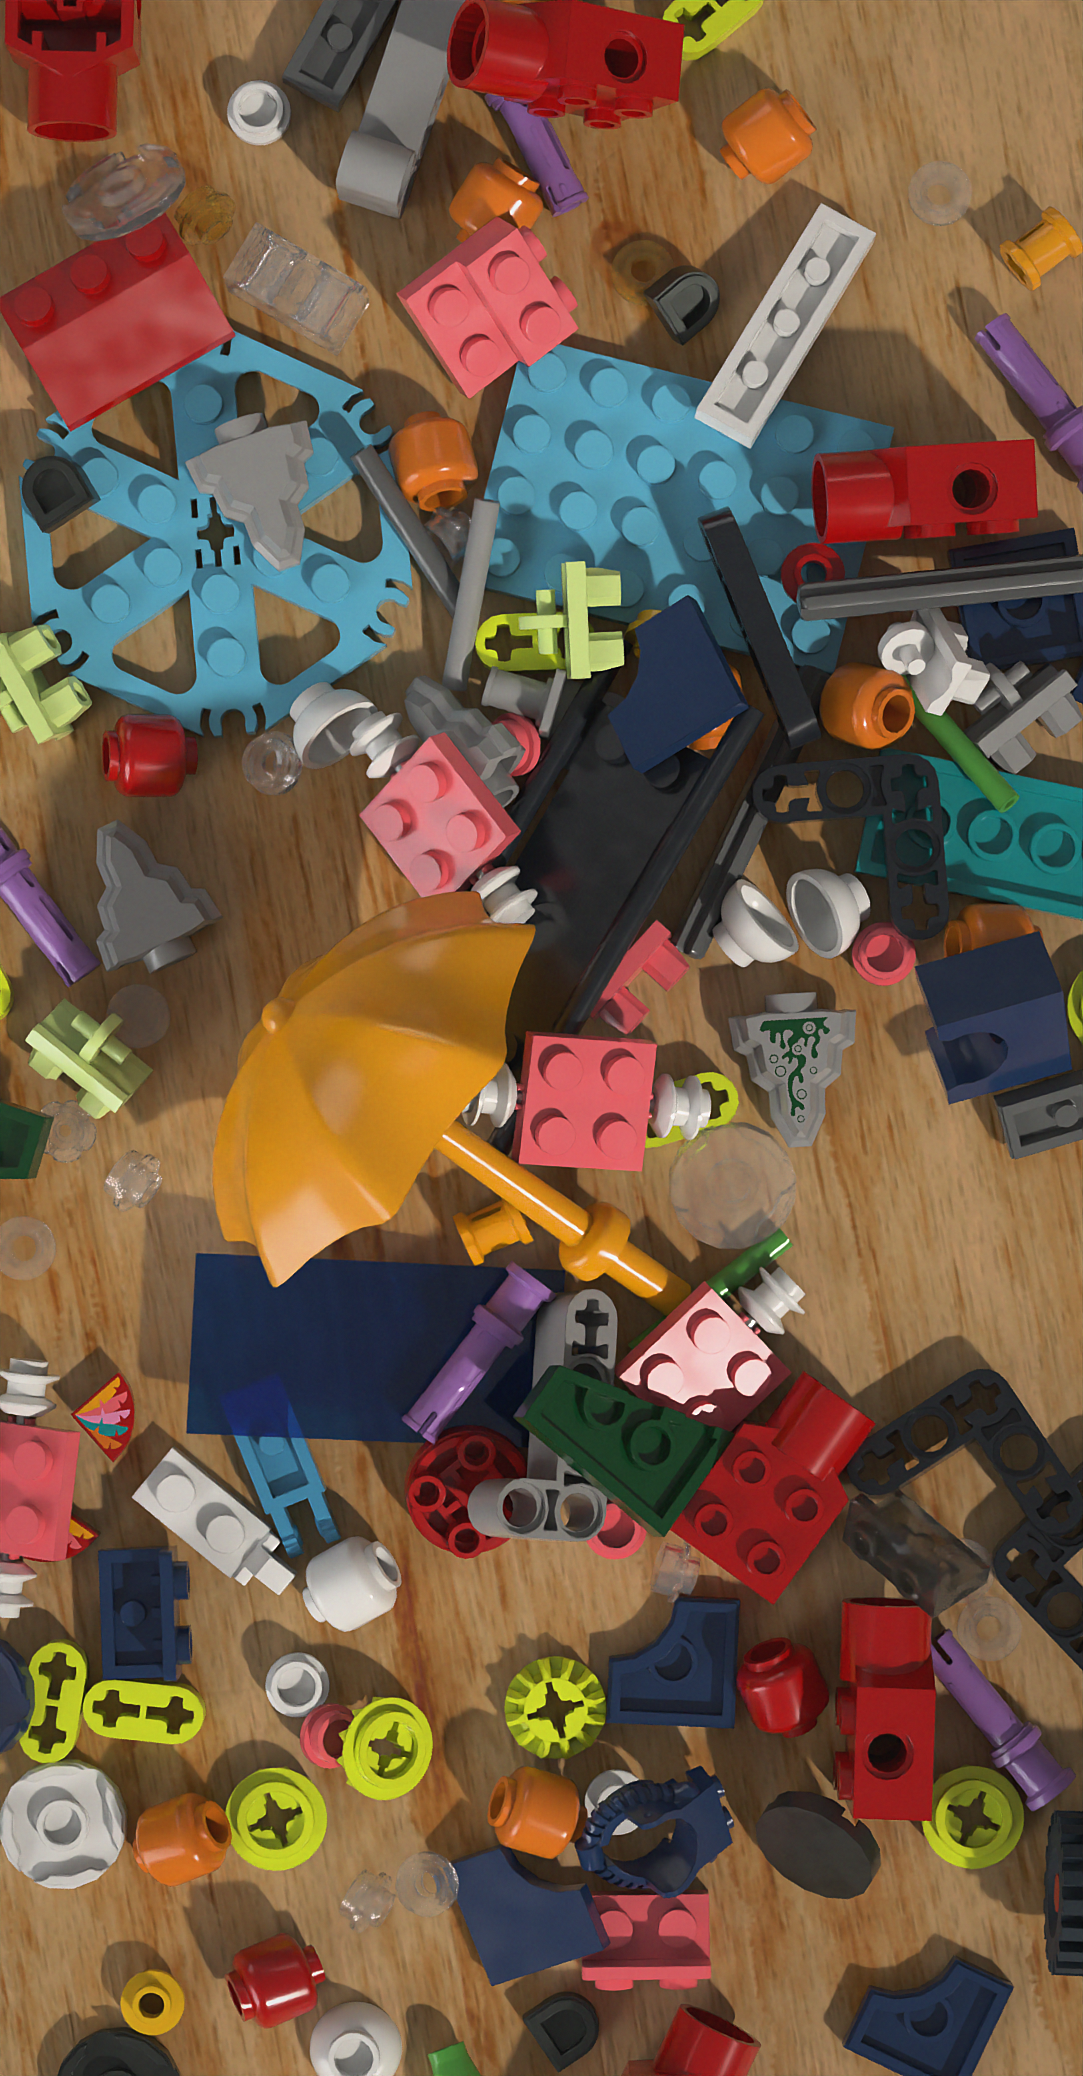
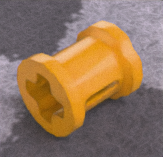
[999,206,1083,291]
[453,1198,534,1266]

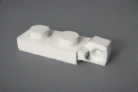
[132,1446,297,1595]

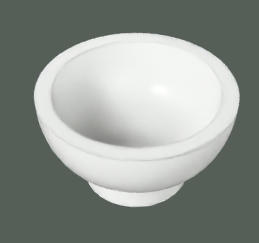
[290,682,378,769]
[786,869,870,959]
[712,879,799,967]
[310,2002,402,2076]

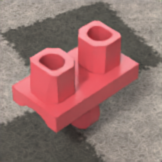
[589,920,690,1036]

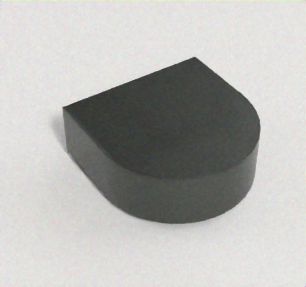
[643,265,720,346]
[22,456,101,534]
[522,1992,599,2073]

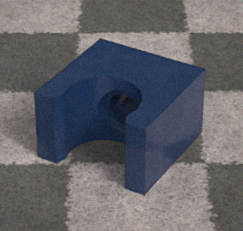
[914,931,1072,1105]

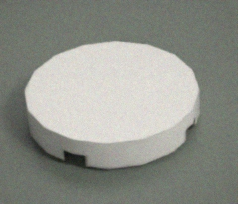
[0,1759,128,1889]

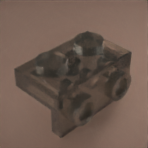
[842,1490,991,1618]

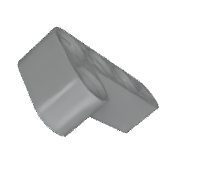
[336,0,466,219]
[467,1289,618,1542]

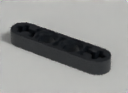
[697,506,821,750]

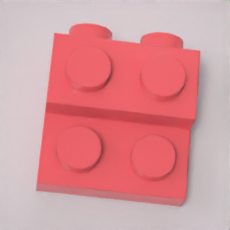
[397,216,579,399]

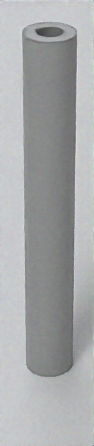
[442,498,500,691]

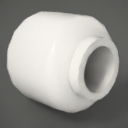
[302,1536,402,1632]

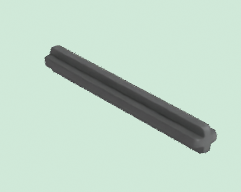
[796,554,1083,621]
[671,664,830,960]

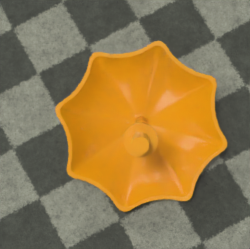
[212,891,691,1316]

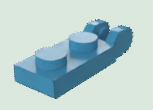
[218,1370,341,1559]

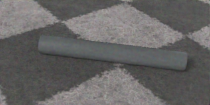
[350,444,460,619]

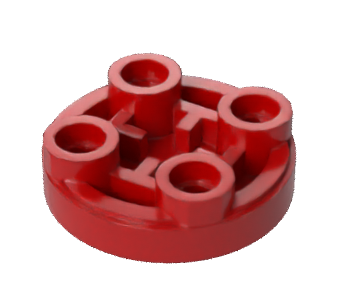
[404,1425,528,1559]

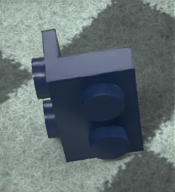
[98,1545,193,1681]

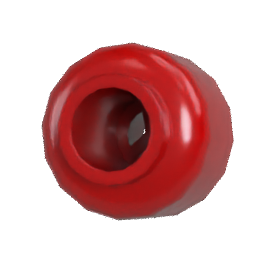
[102,714,198,797]
[736,1637,829,1738]
[225,1933,325,2029]

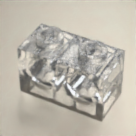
[223,222,370,356]

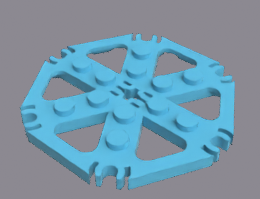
[19,330,413,738]

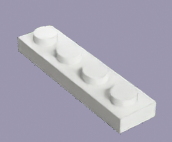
[695,203,876,449]

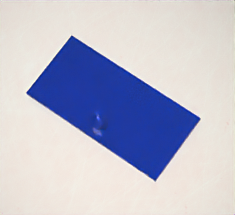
[186,1253,565,1448]

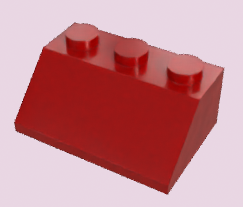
[0,204,236,432]

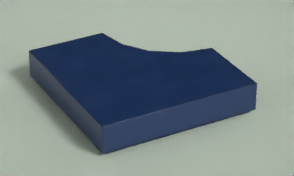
[607,595,749,774]
[606,1595,740,1729]
[444,1844,610,1986]
[842,1955,1014,2076]

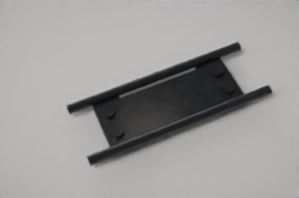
[466,639,765,1156]

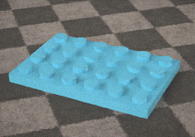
[484,344,895,676]

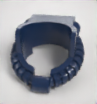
[574,1766,734,1898]

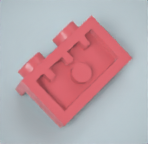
[582,1890,711,1991]

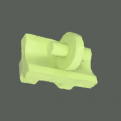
[519,561,624,679]
[0,624,92,744]
[25,998,153,1119]

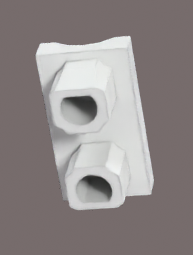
[877,608,990,716]

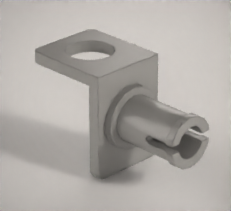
[481,666,625,741]

